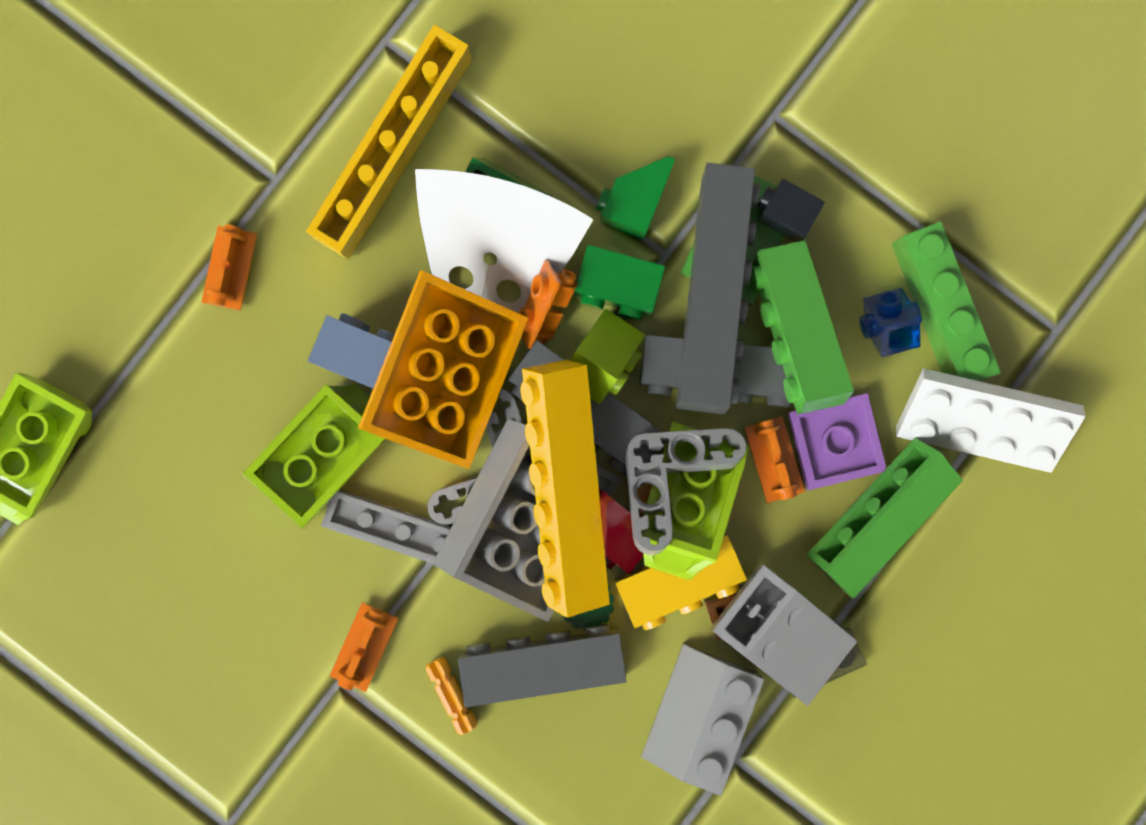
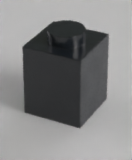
[757,178,825,242]

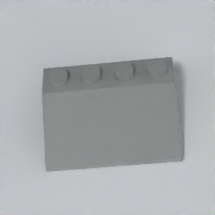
[433,419,621,622]

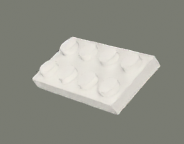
[896,368,1086,473]

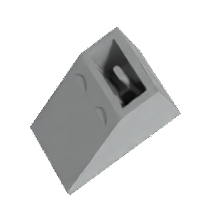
[710,565,857,706]

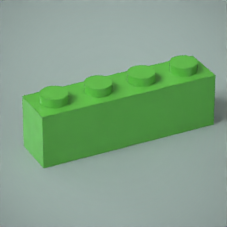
[892,222,1001,381]
[750,240,854,415]
[806,438,963,599]

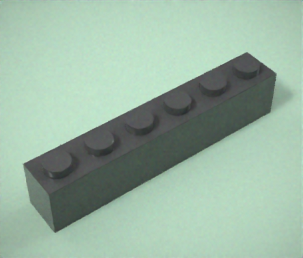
[676,162,760,415]

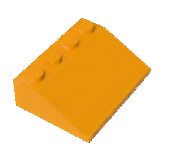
[358,270,528,470]

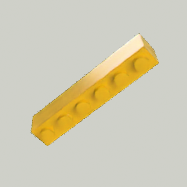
[306,24,472,260]
[520,360,610,618]

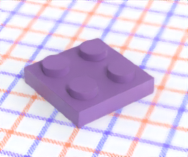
[787,393,886,490]

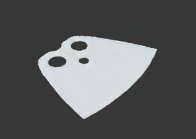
[415,169,593,313]

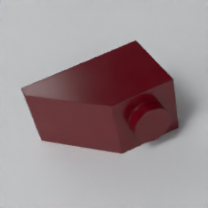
[599,488,643,574]

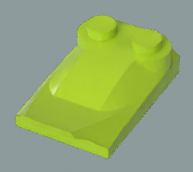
[0,373,93,525]
[242,383,386,529]
[641,422,750,580]

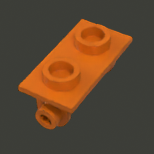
[201,224,257,311]
[518,260,577,349]
[744,416,805,503]
[329,602,399,692]

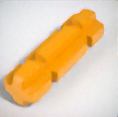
[426,657,477,735]

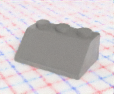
[641,643,764,796]

